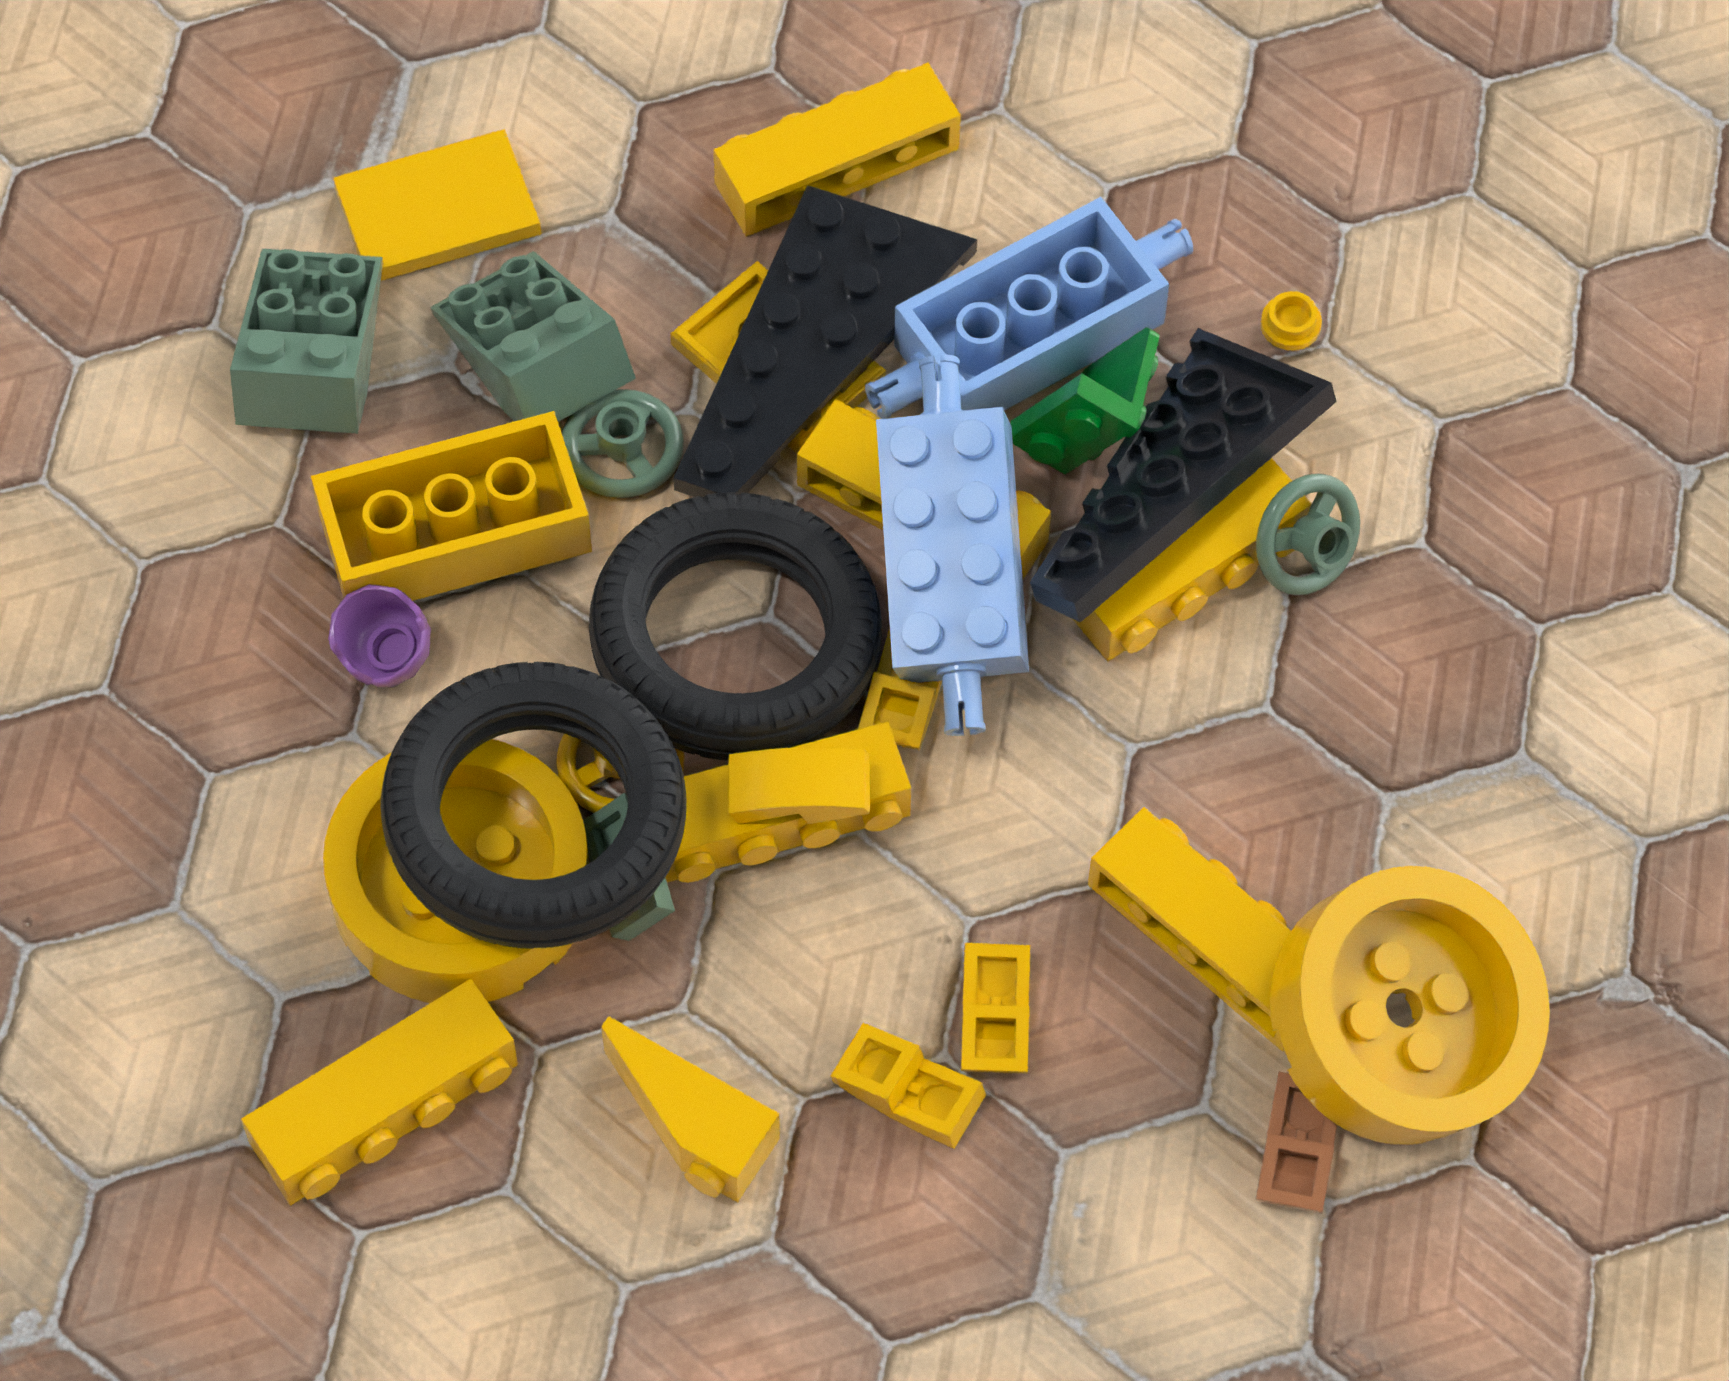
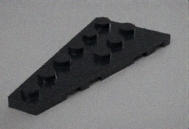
[674,185,977,497]
[1030,328,1337,622]

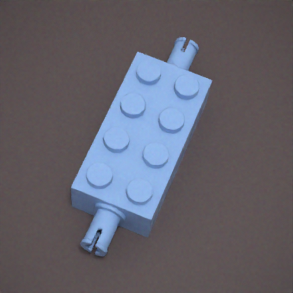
[865,197,1193,419]
[876,355,1029,736]

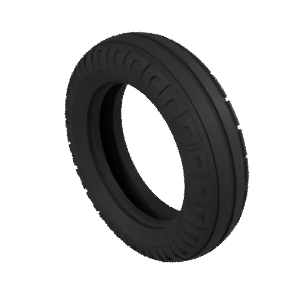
[589,492,882,761]
[381,662,687,949]

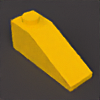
[601,1016,780,1203]

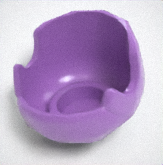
[328,584,431,688]

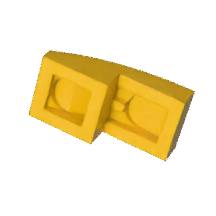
[858,627,942,751]
[728,747,870,824]
[961,943,1031,1074]
[830,1022,986,1149]

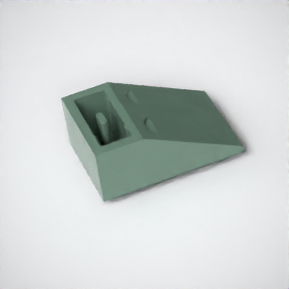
[230,249,383,434]
[431,251,636,422]

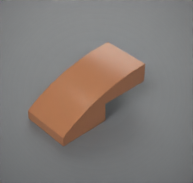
[1255,1071,1337,1214]

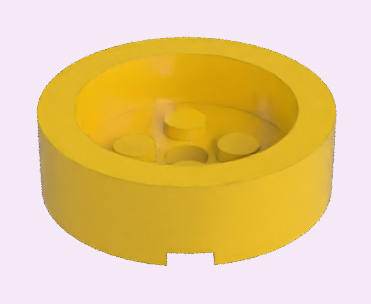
[323,739,589,1003]
[1270,866,1550,1145]

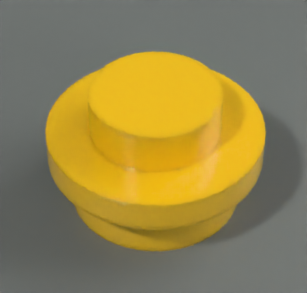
[1260,291,1322,351]

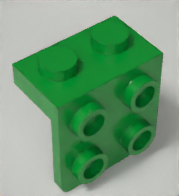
[1010,327,1159,475]

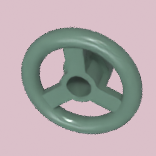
[562,389,684,498]
[1256,474,1360,595]

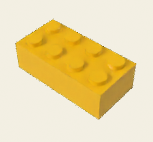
[311,411,592,601]

